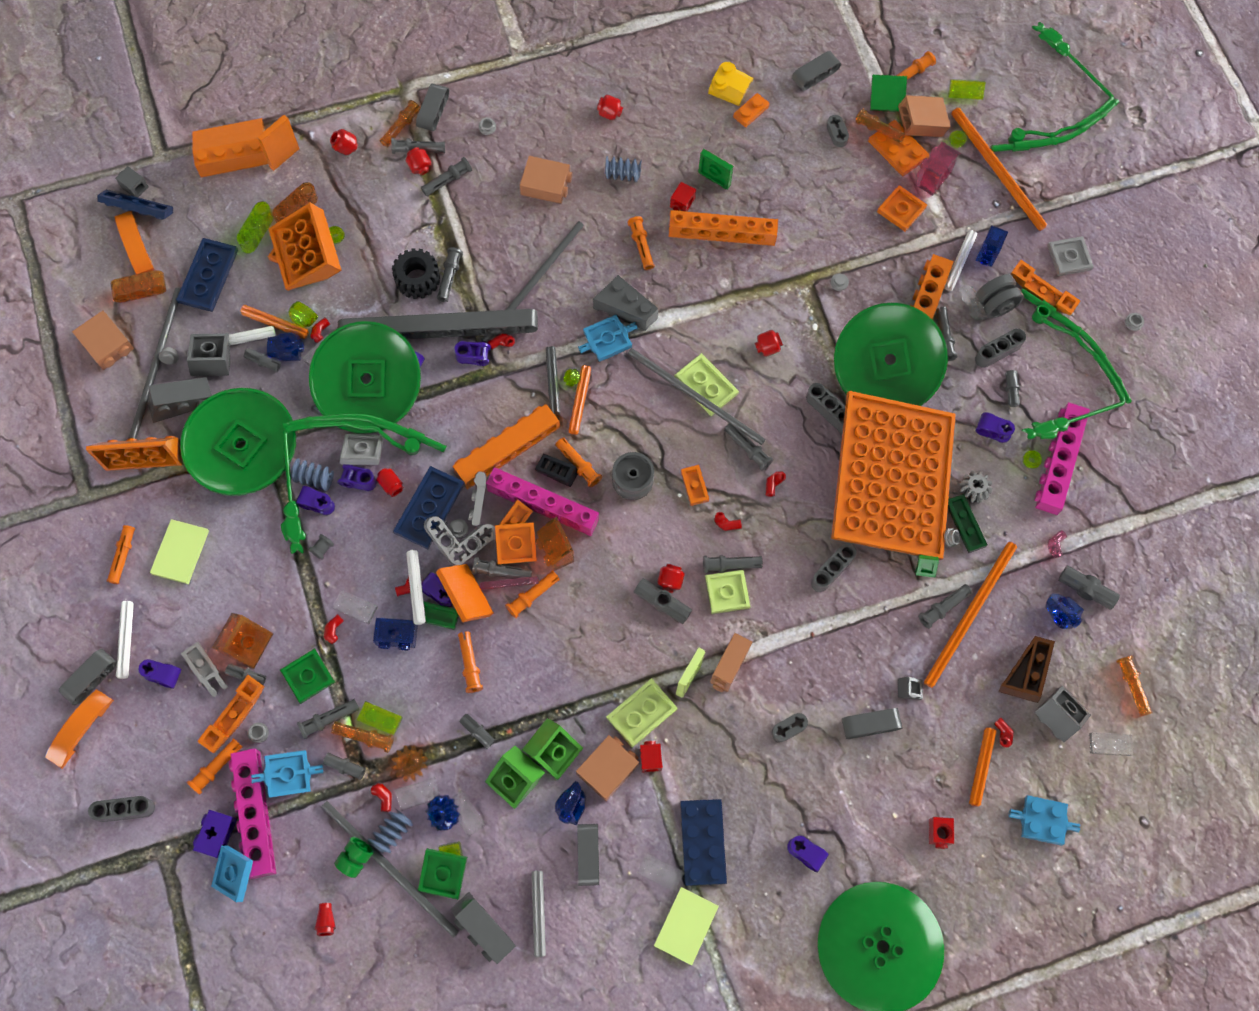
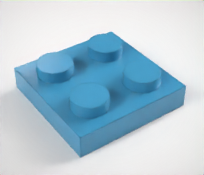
[211,846,253,902]

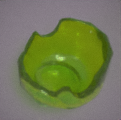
[288,301,318,327]

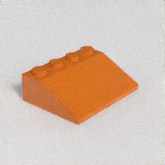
[192,118,268,178]
[268,203,342,290]
[86,436,182,471]

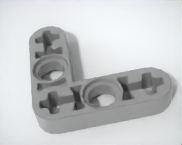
[424,517,495,565]

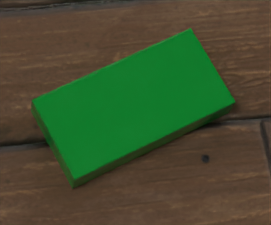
[423,601,459,630]

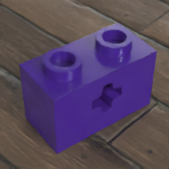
[193,810,237,858]

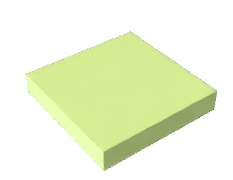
[705,570,750,614]

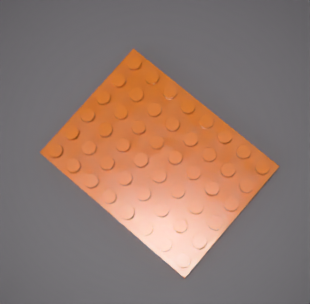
[831,391,956,560]

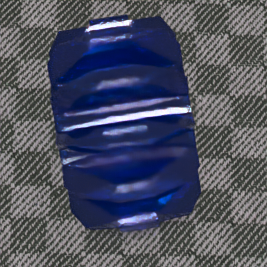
[425,795,461,831]

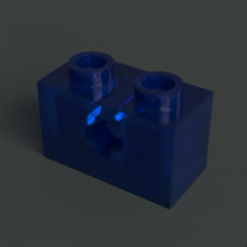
[975,225,1008,267]
[373,618,418,651]

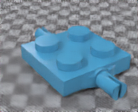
[578,315,637,362]
[251,750,323,798]
[1009,795,1080,846]

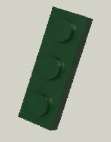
[948,494,988,554]

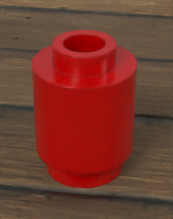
[376,468,404,497]

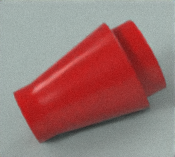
[314,903,336,936]

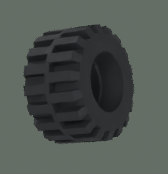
[392,248,440,299]

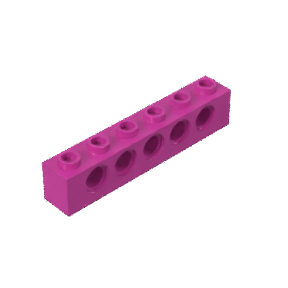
[1034,402,1090,515]
[486,467,599,536]
[229,748,276,879]

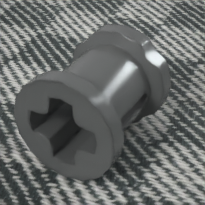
[308,534,334,560]

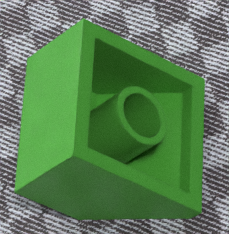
[522,718,583,780]
[485,745,545,809]

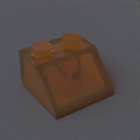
[535,517,574,571]
[212,613,274,669]

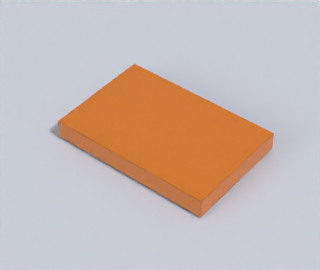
[257,115,299,171]
[436,564,494,622]

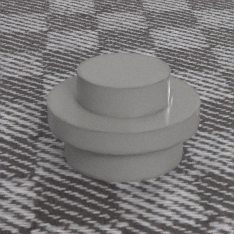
[479,117,496,135]
[830,273,849,291]
[1125,313,1144,331]
[159,347,178,365]
[449,519,468,538]
[944,528,960,547]
[248,723,269,743]

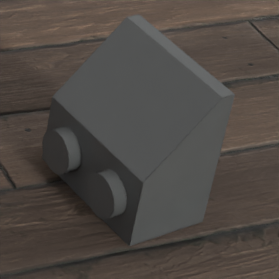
[187,333,230,376]
[1035,686,1091,742]

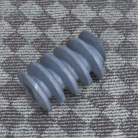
[605,156,642,182]
[290,458,334,491]
[367,808,413,854]

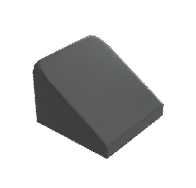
[898,676,923,700]

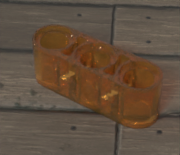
[272,182,318,223]
[110,270,166,303]

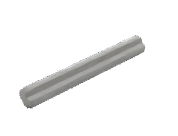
[532,871,546,957]

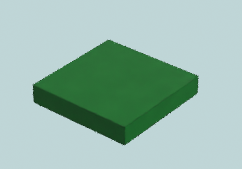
[870,74,907,112]
[698,149,734,190]
[280,648,336,704]
[418,848,468,900]

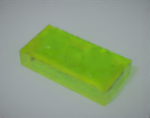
[948,79,986,100]
[357,701,403,736]

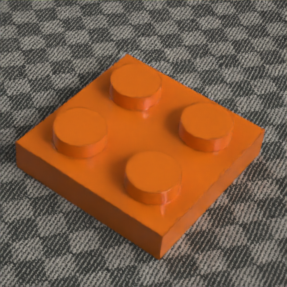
[877,185,927,232]
[494,522,537,564]

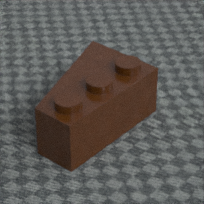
[999,636,1055,703]

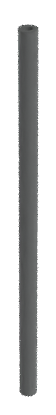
[481,221,584,343]
[128,288,181,439]
[628,348,766,445]
[322,801,459,938]

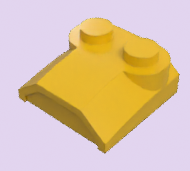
[708,62,753,106]

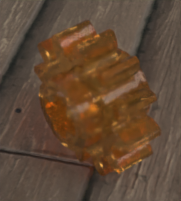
[391,745,428,782]

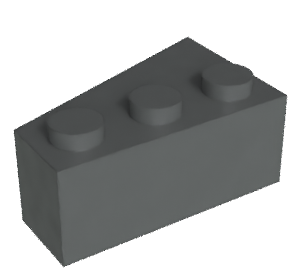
[593,275,658,331]
[148,377,212,423]
[450,892,516,964]

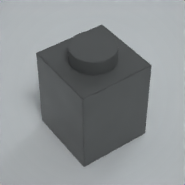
[115,166,149,197]

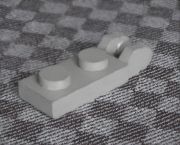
[468,471,486,526]
[181,642,228,697]

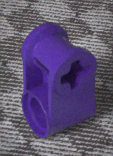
[454,341,491,366]
[976,412,1015,443]
[337,464,377,491]
[296,486,335,515]
[421,572,453,607]
[138,659,182,689]
[787,836,829,873]

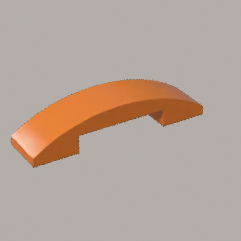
[114,210,155,276]
[1010,260,1080,315]
[197,675,265,753]
[45,689,114,769]

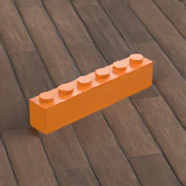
[452,404,560,490]

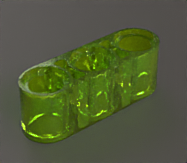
[236,201,274,254]

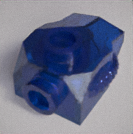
[267,332,304,361]
[1045,593,1084,629]
[555,781,586,826]

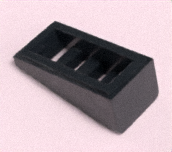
[535,453,578,487]

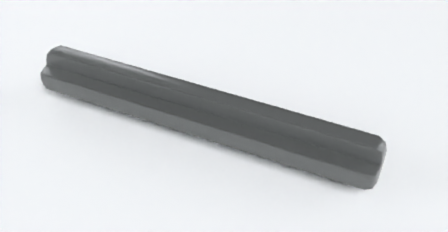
[546,346,560,416]

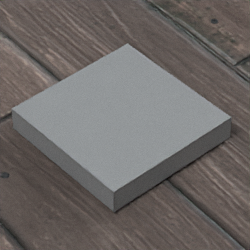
[1047,236,1094,276]
[340,434,384,465]

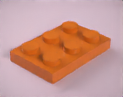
[868,119,930,177]

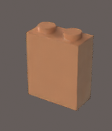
[898,95,950,137]
[520,156,573,204]
[72,310,134,370]
[710,633,752,692]
[576,735,639,802]

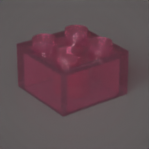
[915,142,960,196]

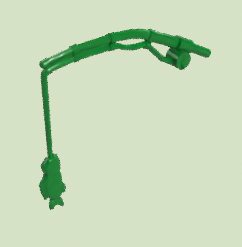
[990,22,1119,152]
[1021,289,1132,439]
[281,413,447,554]

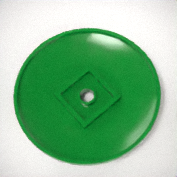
[834,303,948,406]
[309,321,421,434]
[180,388,297,496]
[817,882,944,1011]

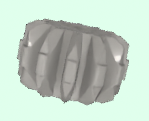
[959,471,993,503]

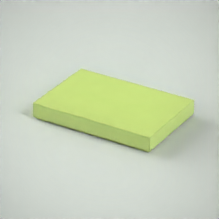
[674,353,739,416]
[150,519,209,585]
[676,648,705,698]
[606,678,678,748]
[654,887,719,966]

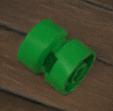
[334,837,374,878]

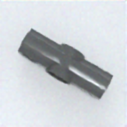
[1058,565,1120,610]
[634,578,692,624]

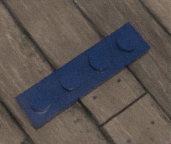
[97,189,173,219]

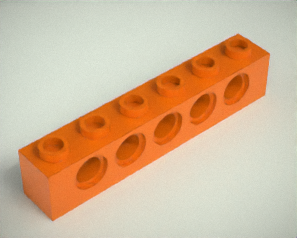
[669,210,778,246]
[910,254,954,319]

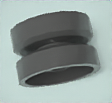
[976,274,1024,318]
[612,452,654,500]

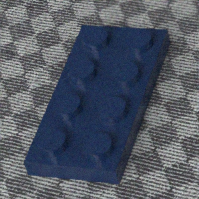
[176,238,238,312]
[393,466,465,550]
[680,799,727,886]

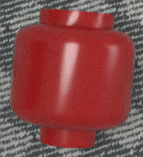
[596,95,623,121]
[330,129,358,155]
[405,147,432,176]
[755,330,783,357]
[657,564,685,593]

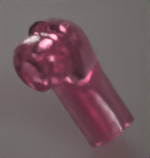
[1048,530,1067,558]

